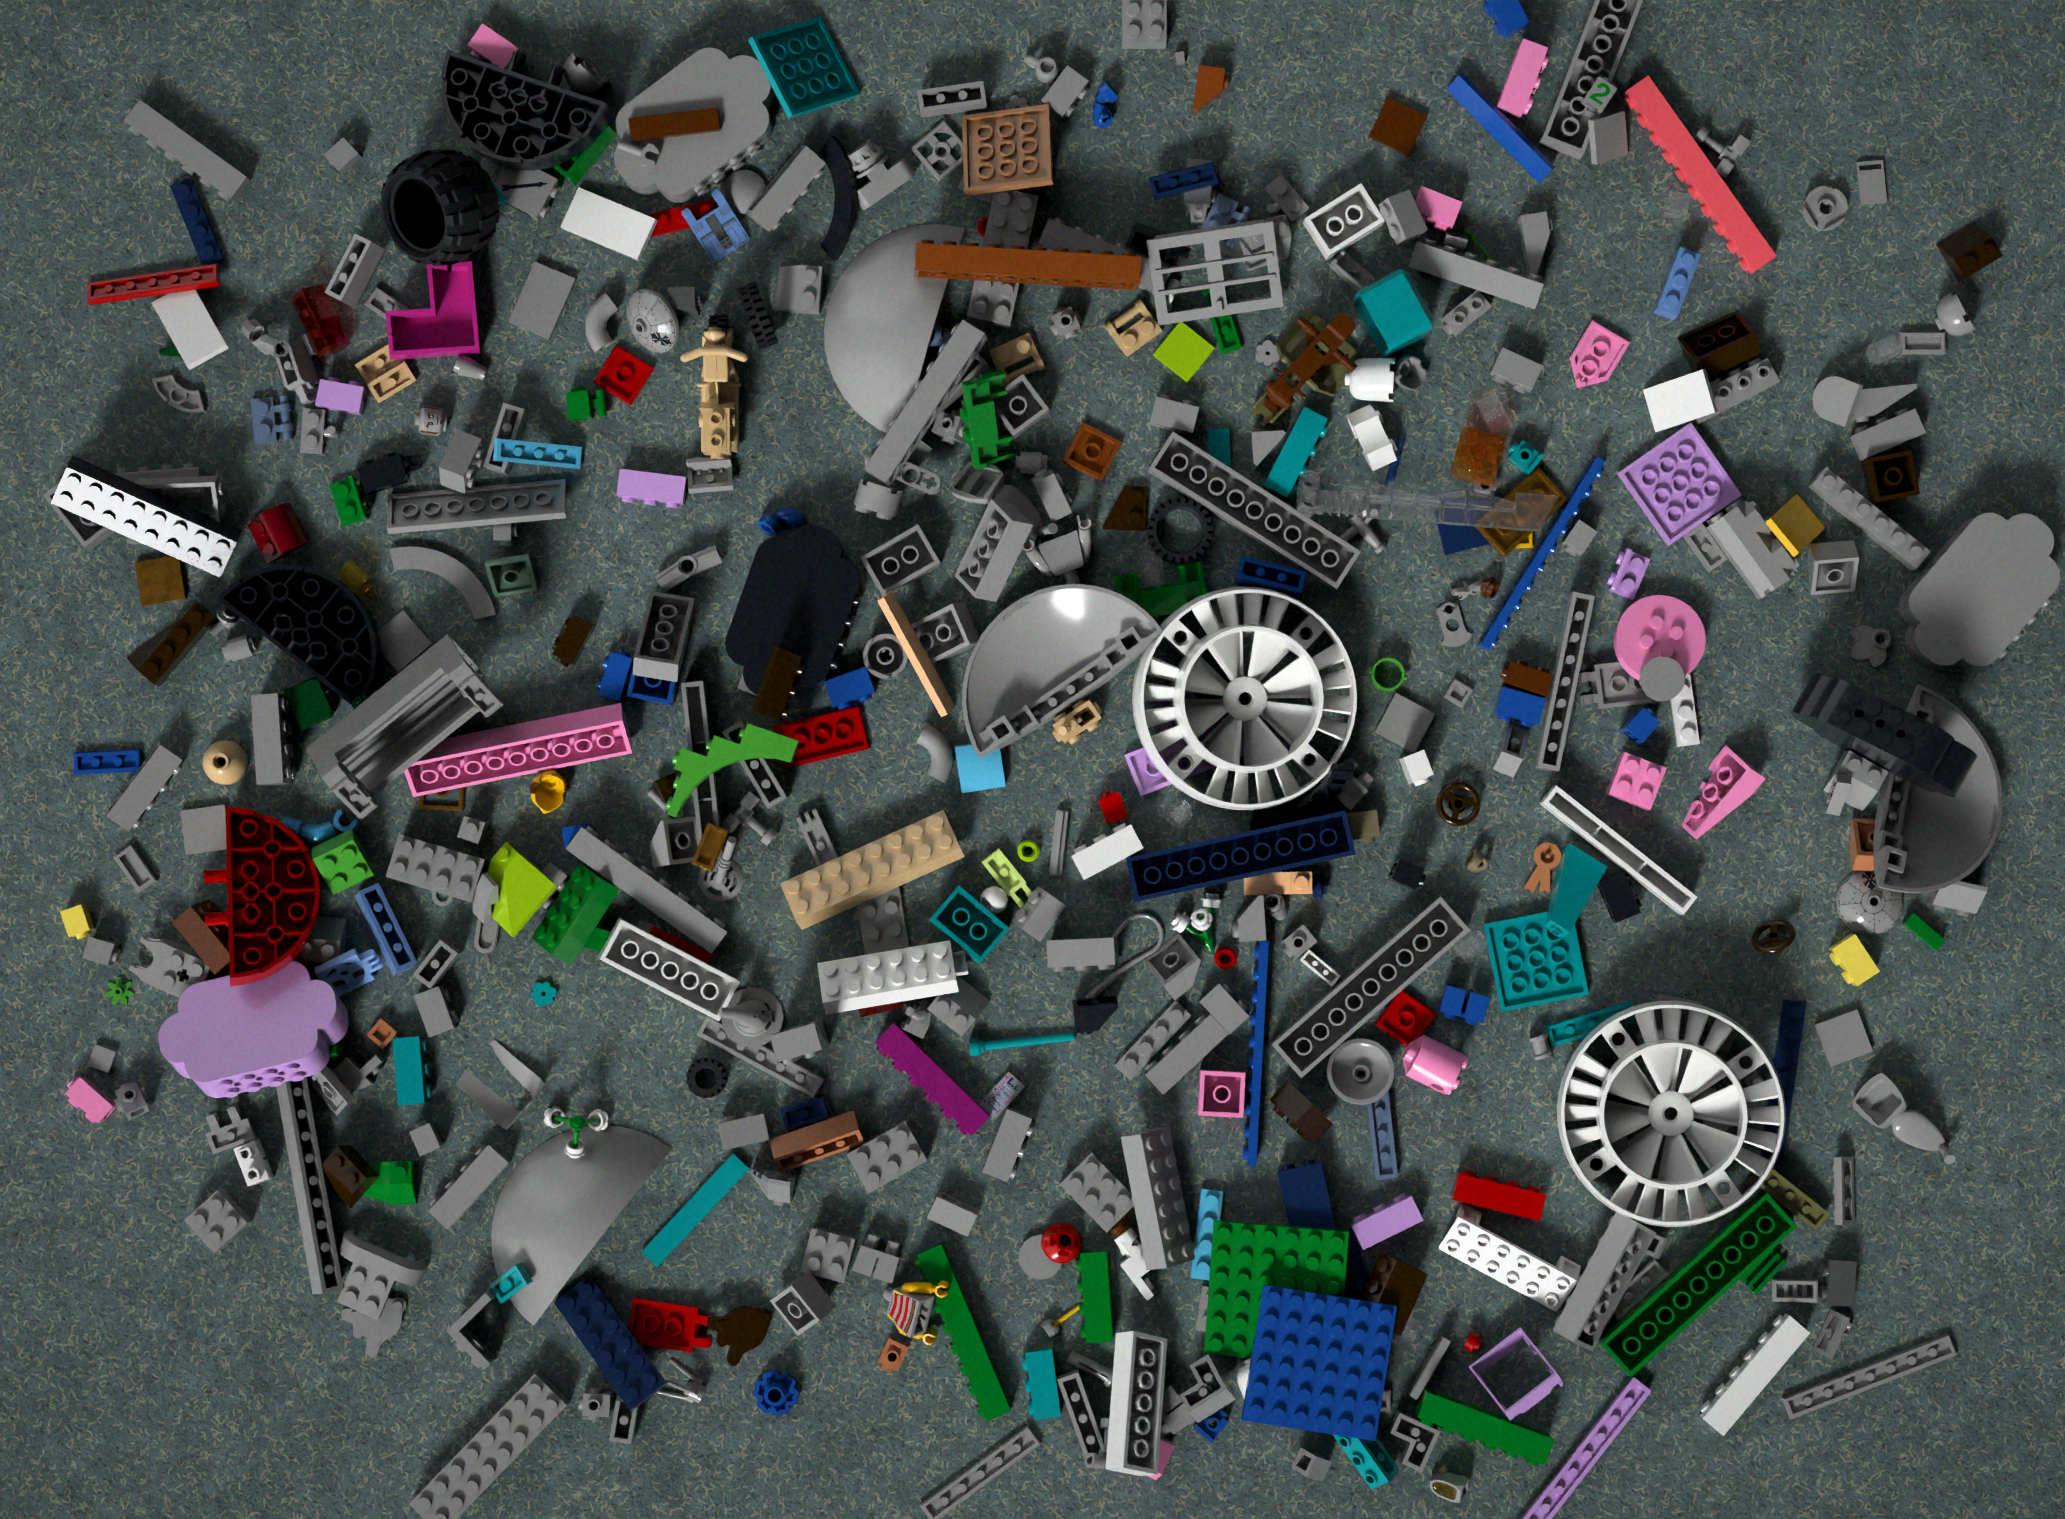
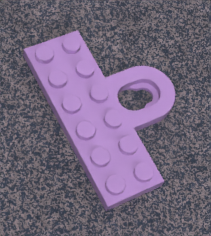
[1124,692,1244,797]

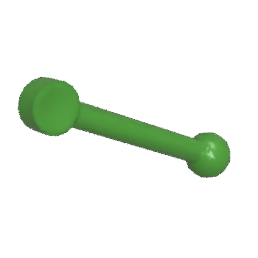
[1463,228,1497,261]

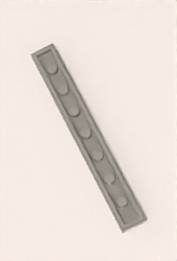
[1781,1333,1957,1420]

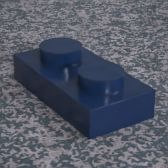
[780,1096,830,1130]

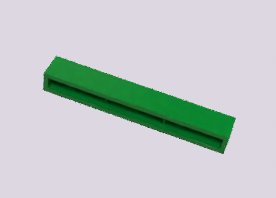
[915,1243,1011,1422]

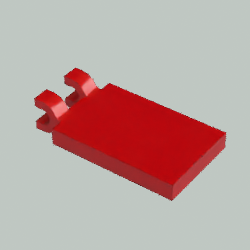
[629,1297,713,1353]

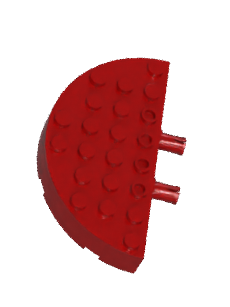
[204,807,320,986]

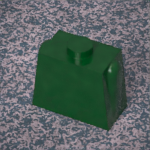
[283,677,336,731]

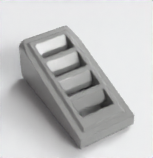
[1772,1278,1819,1303]

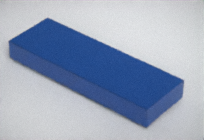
[73,749,142,775]

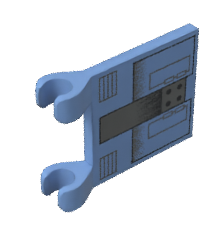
[681,189,750,263]

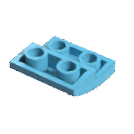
[955,744,1006,793]

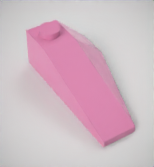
[1681,745,1766,839]

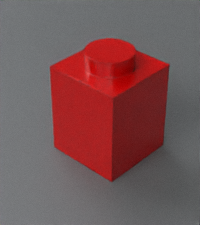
[1098,790,1128,825]

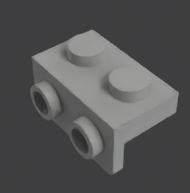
[686,456,734,494]

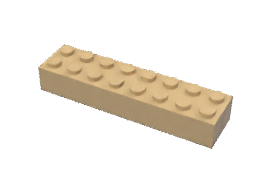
[780,810,965,930]

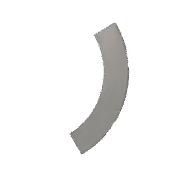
[390,546,497,620]

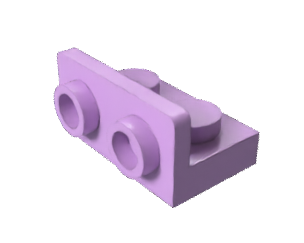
[1607,548,1650,600]

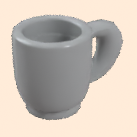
[1024,55,1059,83]

